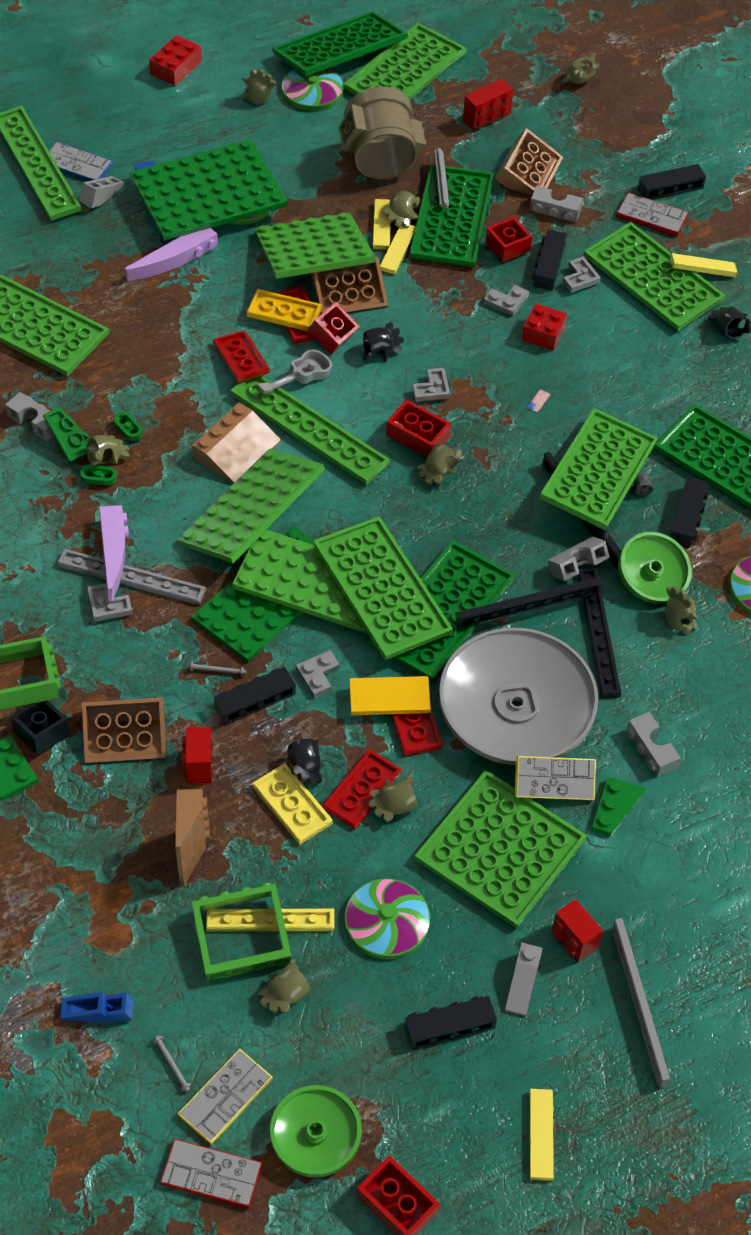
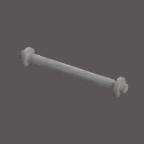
[188,661,246,677]
[153,1035,192,1093]

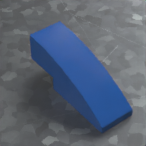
[60,992,134,1022]

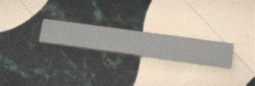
[57,549,206,606]
[612,918,670,1088]

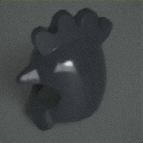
[708,307,751,339]
[363,322,404,362]
[287,738,324,786]

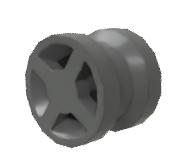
[633,474,653,496]

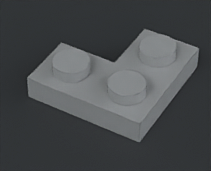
[563,256,601,293]
[483,285,529,317]
[412,368,450,402]
[88,583,133,622]
[296,650,340,698]

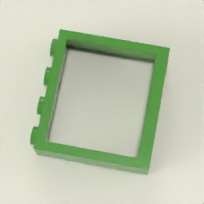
[0,636,61,710]
[192,883,292,981]

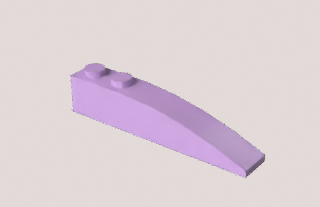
[125,228,218,282]
[100,505,129,602]

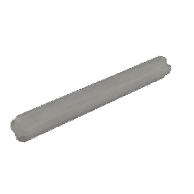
[434,148,449,209]

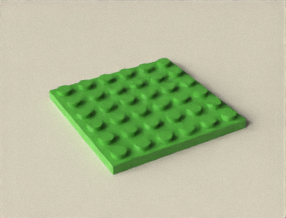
[254,212,375,279]
[414,770,587,928]

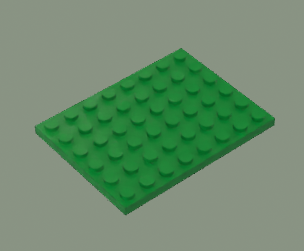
[129,139,288,241]

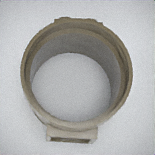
[339,87,426,180]

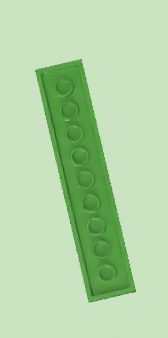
[0,106,82,221]
[231,376,390,485]

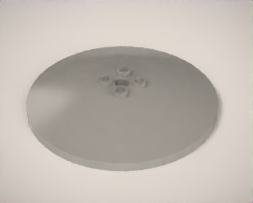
[439,628,598,766]

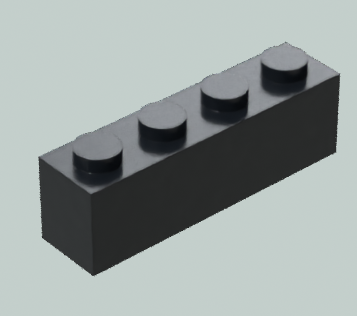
[637,164,706,200]
[532,229,567,291]
[670,476,709,548]
[214,667,296,725]
[404,996,497,1050]

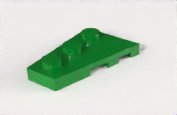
[43,407,90,463]
[0,734,38,801]
[591,777,647,837]

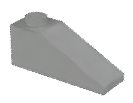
[79,176,124,208]
[505,943,542,1017]

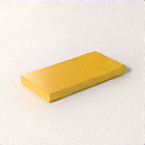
[246,289,322,332]
[350,676,431,715]

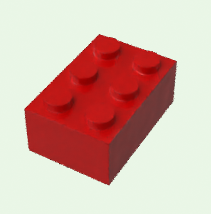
[149,35,202,86]
[463,79,514,131]
[386,399,451,457]
[356,1155,440,1235]

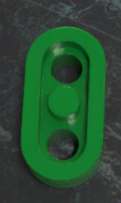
[114,412,143,441]
[80,465,117,486]

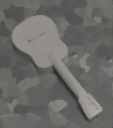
[257,350,332,394]

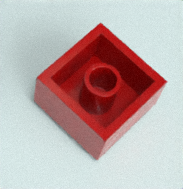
[485,216,532,262]
[307,302,360,354]
[522,303,568,351]
[182,727,212,783]
[551,899,603,963]

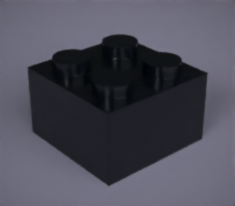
[10,700,69,755]

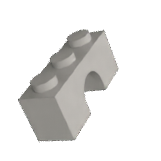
[530,186,583,223]
[5,392,53,442]
[548,537,610,581]
[626,712,681,777]

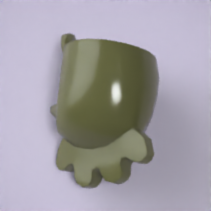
[561,55,599,84]
[242,69,277,105]
[383,191,420,228]
[86,435,129,466]
[417,443,465,484]
[665,586,697,635]
[369,774,417,822]
[258,958,311,1014]

